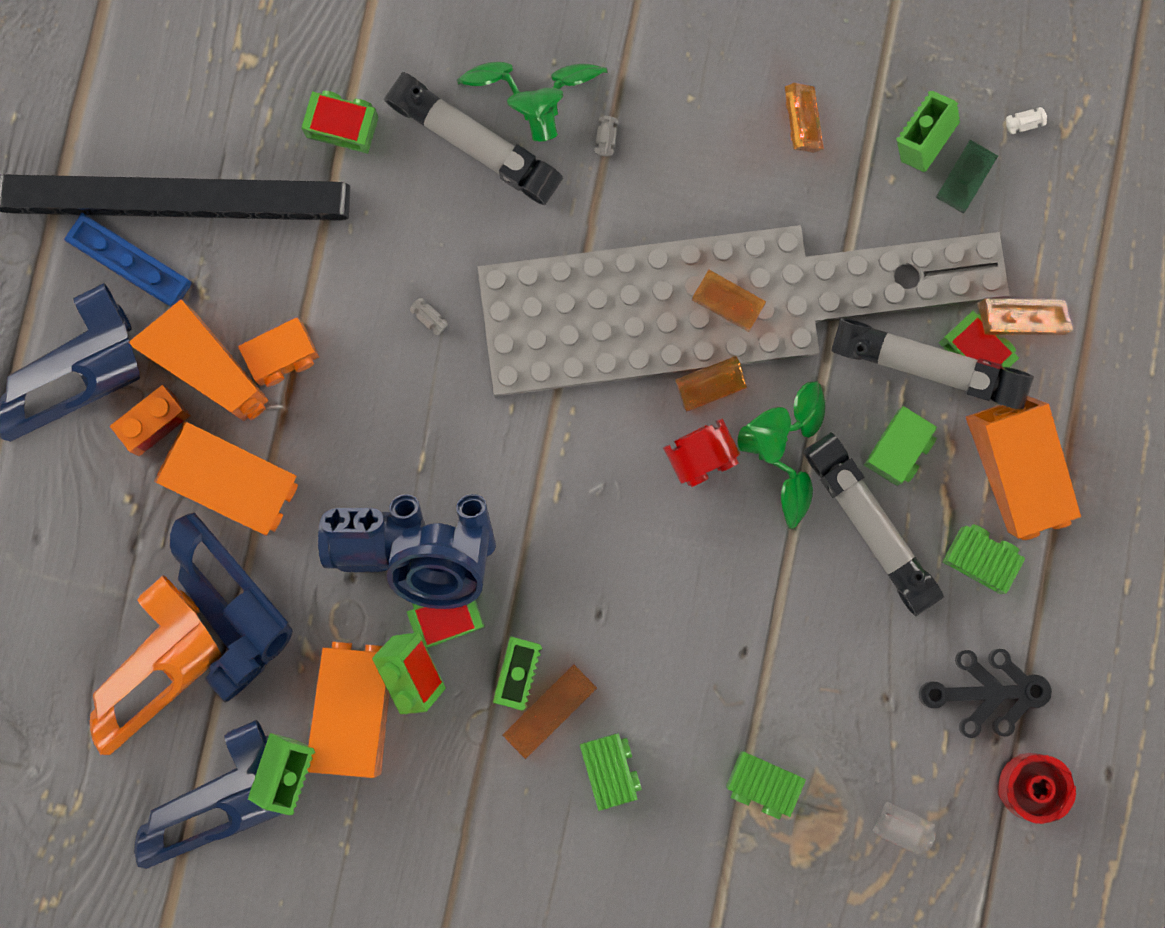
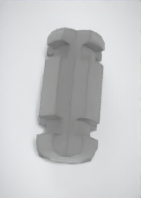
[595,116,618,157]
[410,298,448,335]

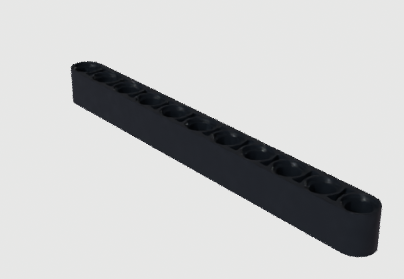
[0,174,350,221]

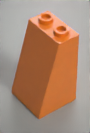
[129,299,269,421]
[966,396,1081,540]
[154,422,298,536]
[307,642,389,778]

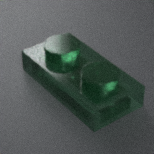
[936,140,998,214]

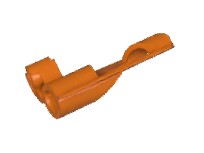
[89,575,222,755]

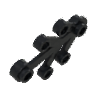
[919,649,1052,738]

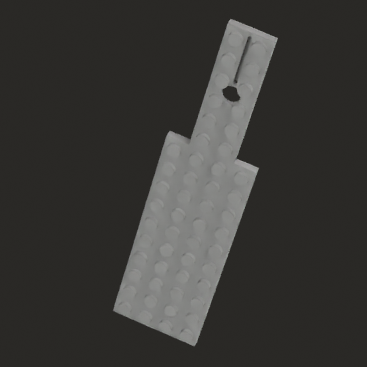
[478,225,1010,397]

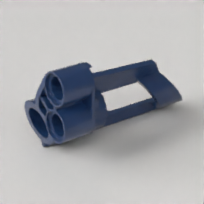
[0,283,140,442]
[170,512,293,703]
[134,720,283,869]

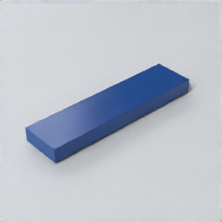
[64,213,192,308]

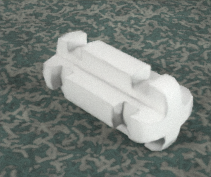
[1006,107,1047,134]

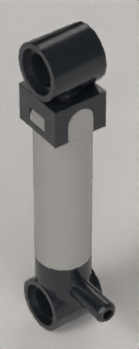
[384,72,563,206]
[831,318,1034,409]
[803,432,944,616]

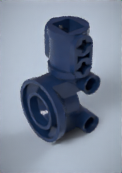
[318,494,496,609]

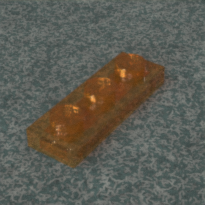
[978,298,1073,335]
[502,664,597,759]

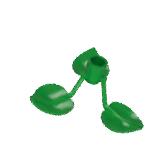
[457,62,608,142]
[737,381,825,529]

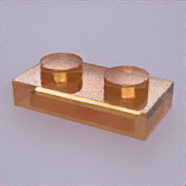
[785,83,824,153]
[692,269,766,332]
[675,356,747,412]

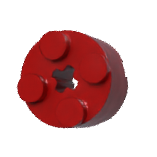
[663,418,740,487]
[998,753,1076,824]

